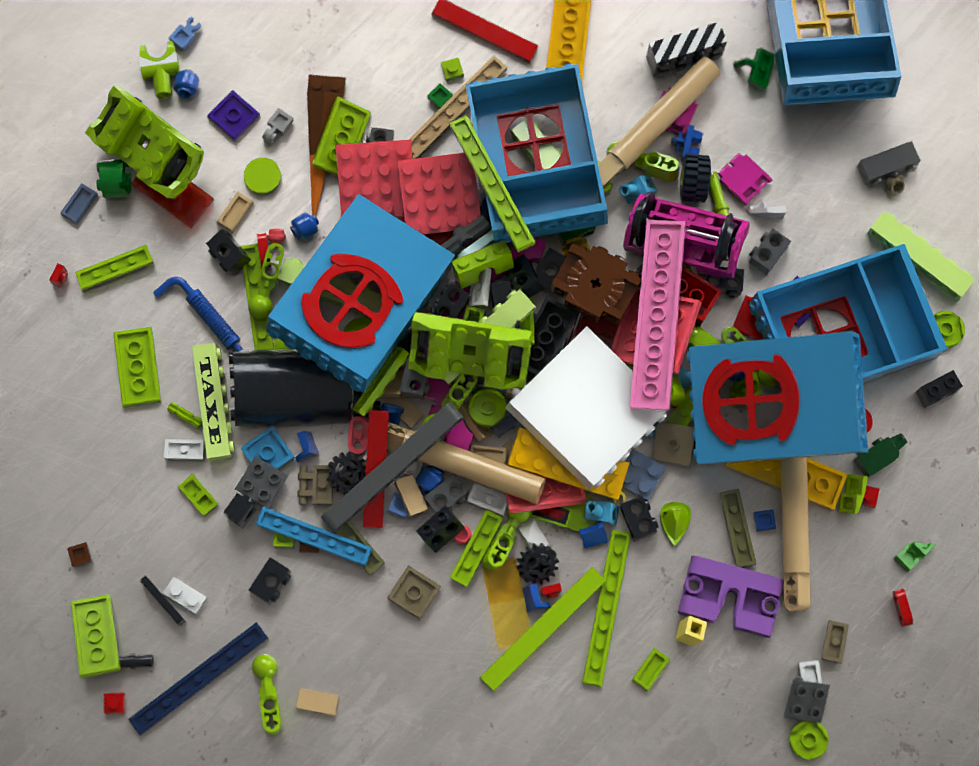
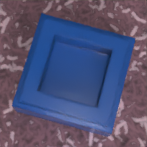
[753,509,776,532]

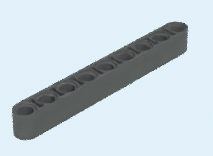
[321,402,464,533]

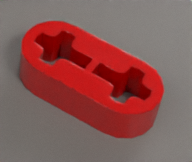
[257,233,272,268]
[893,589,913,627]

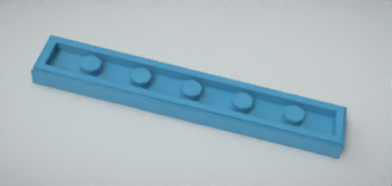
[255,507,372,567]

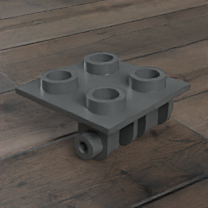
[235,456,288,508]
[784,677,830,723]

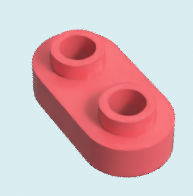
[348,416,368,455]

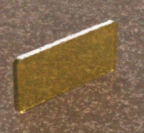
[482,558,530,648]

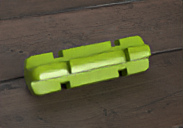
[167,402,202,429]

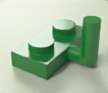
[733,48,775,90]

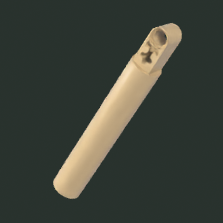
[598,57,720,190]
[387,422,546,504]
[780,457,810,612]

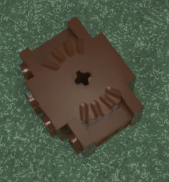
[550,244,641,326]

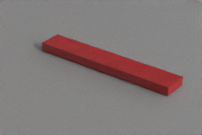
[432,0,538,63]
[363,410,389,528]

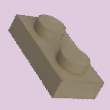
[821,620,849,664]

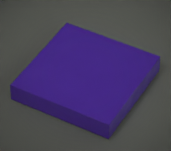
[207,90,260,142]

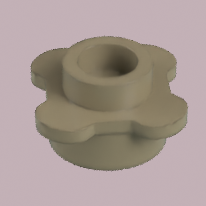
[886,175,905,195]

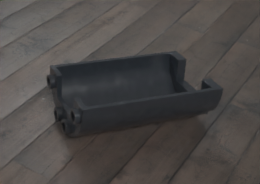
[229,349,352,426]

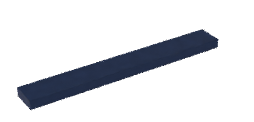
[128,622,269,736]

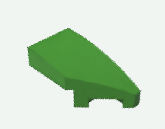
[894,542,935,572]

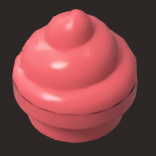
[267,228,286,248]

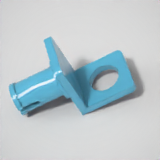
[619,176,658,204]
[585,501,619,526]

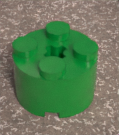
[96,159,132,198]

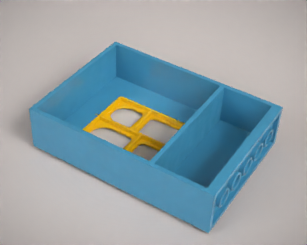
[767,0,902,105]

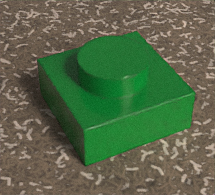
[427,83,453,109]

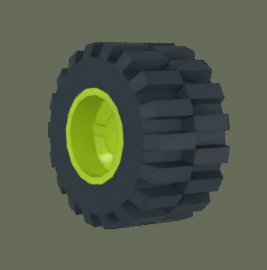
[680,154,711,202]

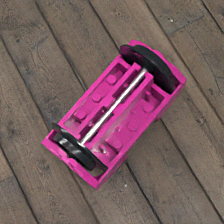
[623,193,750,279]

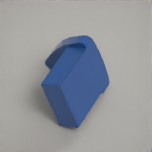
[381,402,404,426]
[295,431,319,462]
[579,521,608,548]
[522,583,550,612]

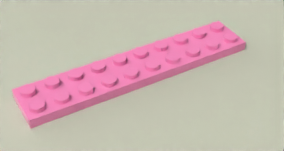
[630,220,686,411]

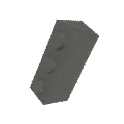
[857,141,921,186]

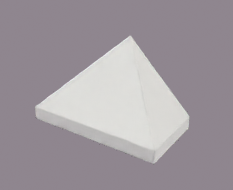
[517,518,550,556]

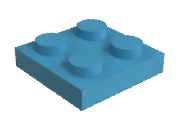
[241,426,295,469]

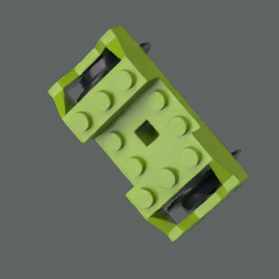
[85,85,204,199]
[408,306,532,390]

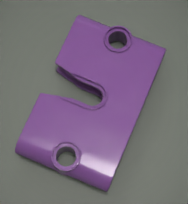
[678,556,784,638]

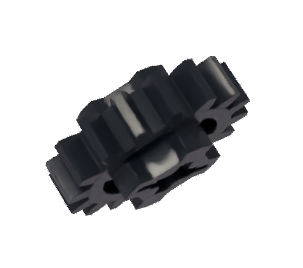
[326,452,366,495]
[516,543,559,585]

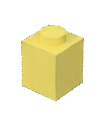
[675,616,707,646]

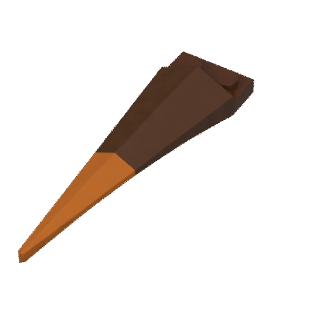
[307,74,346,217]

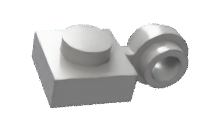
[262,108,294,144]

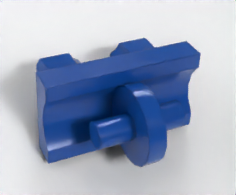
[671,125,703,162]

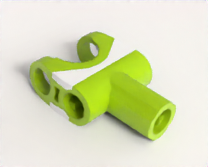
[139,41,180,98]

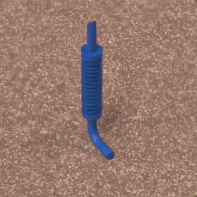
[153,276,243,350]

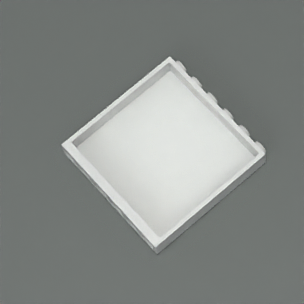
[505,326,668,490]

